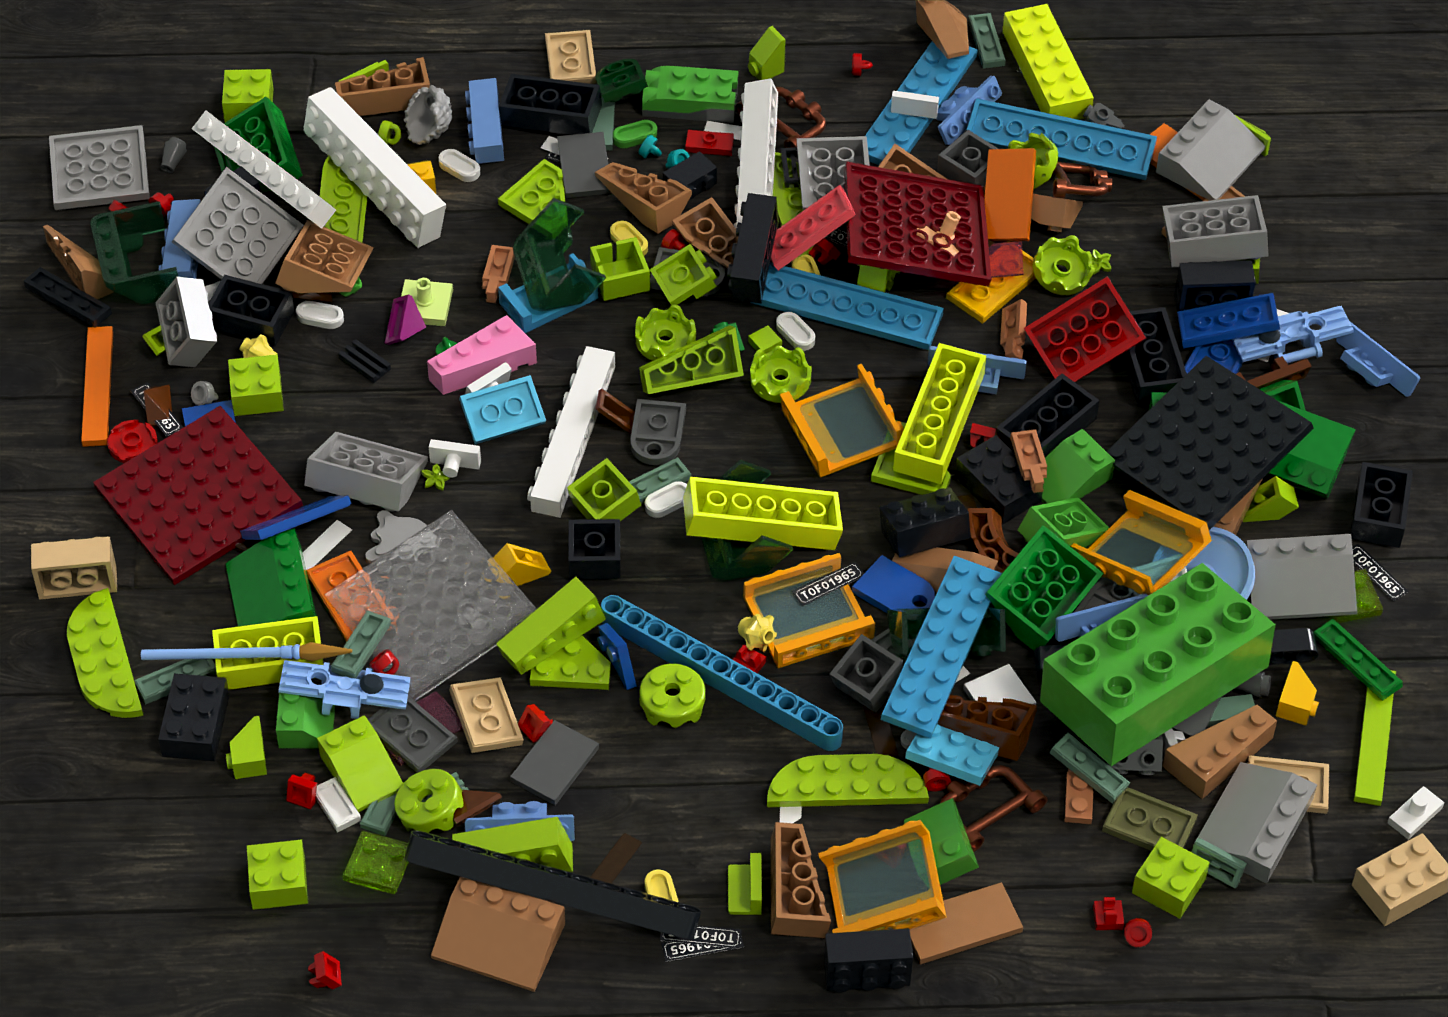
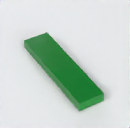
[1314,619,1403,701]

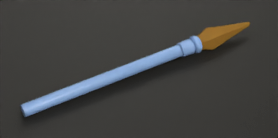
[141,642,352,661]

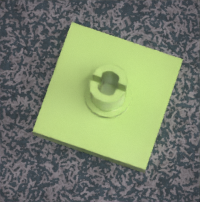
[401,278,453,326]

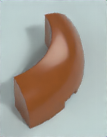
[968,508,1019,573]

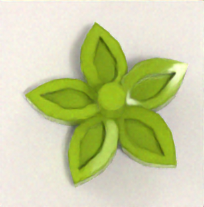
[1092,249,1111,274]
[421,464,450,490]

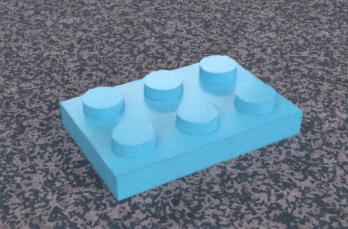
[459,375,546,444]
[905,724,999,786]

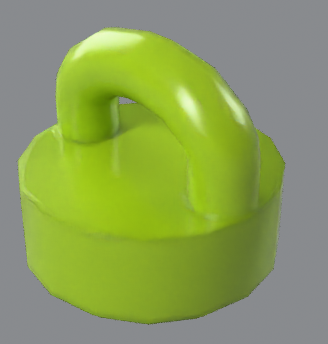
[378,120,401,145]

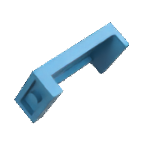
[498,253,600,333]

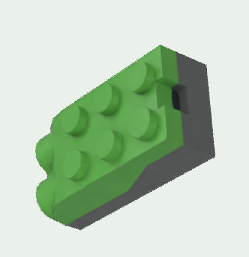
[642,66,738,123]

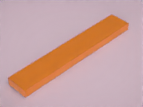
[82,326,113,446]

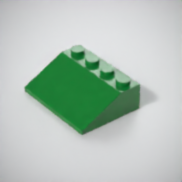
[214,97,303,193]
[1266,400,1356,499]
[985,525,1104,651]
[225,529,316,627]

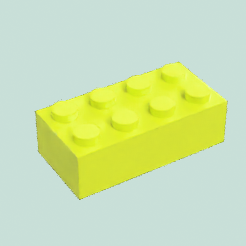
[212,616,324,690]

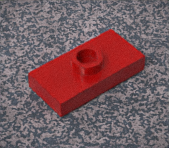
[685,130,734,156]

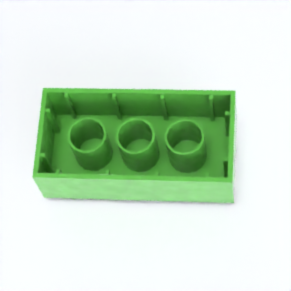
[1040,563,1276,766]

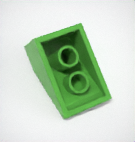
[1042,429,1115,504]
[1018,498,1109,548]
[904,798,979,889]

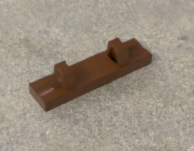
[1236,356,1312,389]

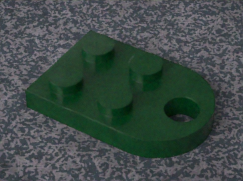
[595,59,648,103]

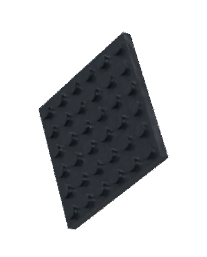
[1106,356,1314,530]

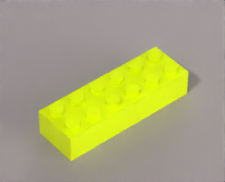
[1003,4,1094,120]
[893,343,986,484]
[683,477,843,550]

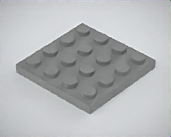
[49,125,150,210]
[172,167,304,284]

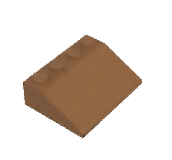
[275,220,374,293]
[431,877,565,992]

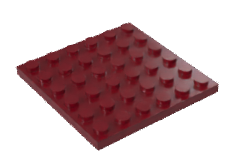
[844,162,992,287]
[93,406,303,585]

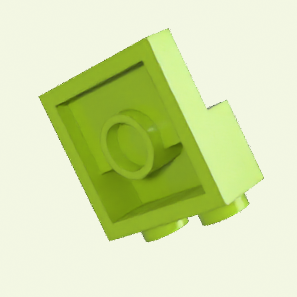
[650,244,717,305]

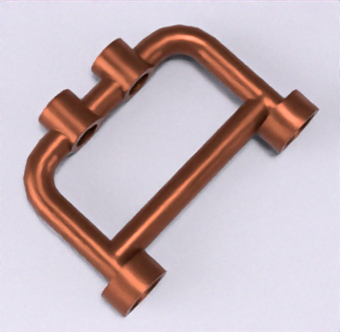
[735,87,826,156]
[1053,162,1112,198]
[940,765,1048,852]

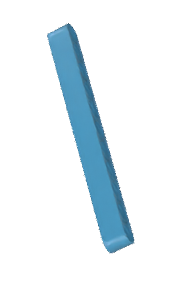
[601,595,843,751]

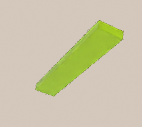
[1354,670,1396,806]

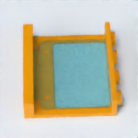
[780,364,904,477]
[1070,490,1212,595]
[743,553,875,668]
[818,820,947,933]

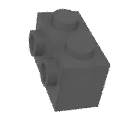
[1106,735,1163,775]

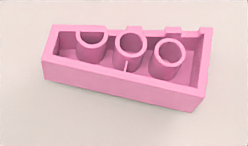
[427,315,537,395]

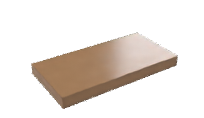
[910,882,1023,964]

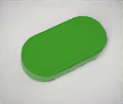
[613,120,657,148]

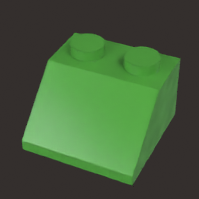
[276,693,336,748]

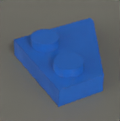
[597,623,636,690]

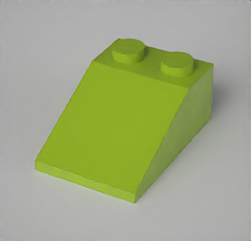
[317,715,403,812]

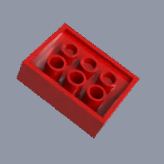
[1024,276,1146,382]

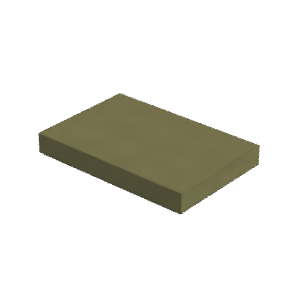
[1102,788,1198,851]

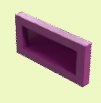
[385,294,426,345]

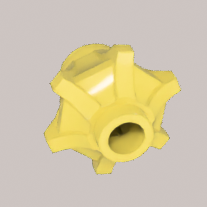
[239,334,278,358]
[738,613,777,652]

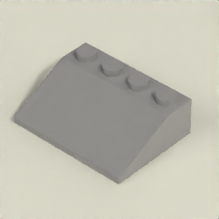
[1156,99,1265,201]
[796,136,870,224]
[1162,195,1268,267]
[304,432,428,511]
[1247,534,1357,620]
[1193,762,1317,884]

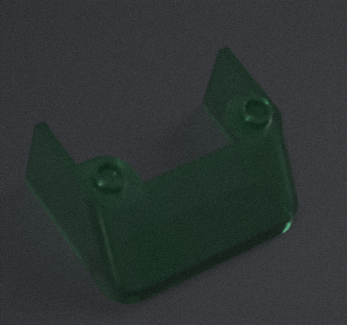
[513,198,606,312]
[90,201,178,304]
[701,460,793,581]
[887,607,1006,658]

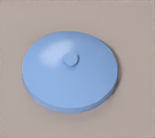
[1153,527,1255,600]

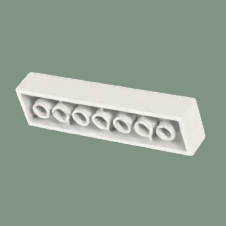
[304,87,446,248]

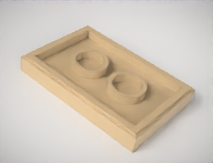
[545,30,597,84]
[449,677,524,753]
[1248,756,1329,814]

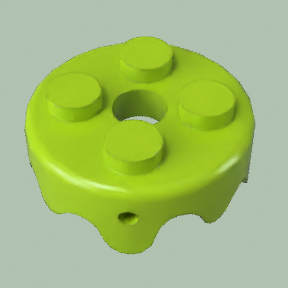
[1008,133,1058,189]
[1033,235,1095,295]
[635,304,696,361]
[750,345,812,403]
[640,664,706,728]
[394,769,463,833]

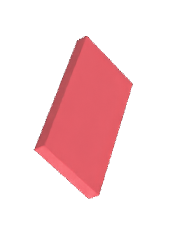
[771,185,856,271]

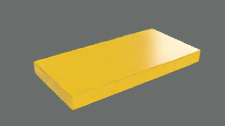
[946,241,1036,324]

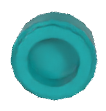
[638,135,662,158]
[665,149,690,169]

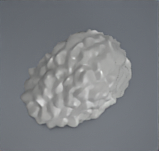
[404,85,452,145]

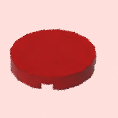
[107,420,158,463]

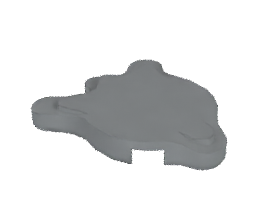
[365,510,440,564]

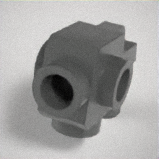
[1083,103,1125,129]

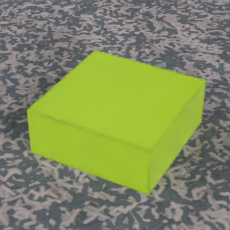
[748,325,782,354]

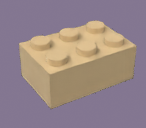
[31,537,117,600]
[1352,833,1448,926]

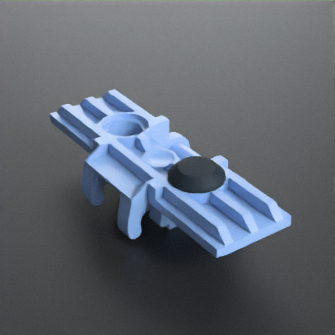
[1232,306,1354,363]
[278,660,411,719]

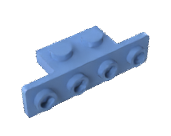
[937,76,1002,145]
[1336,322,1420,397]
[928,346,1027,394]
[1055,594,1149,642]
[465,801,575,841]

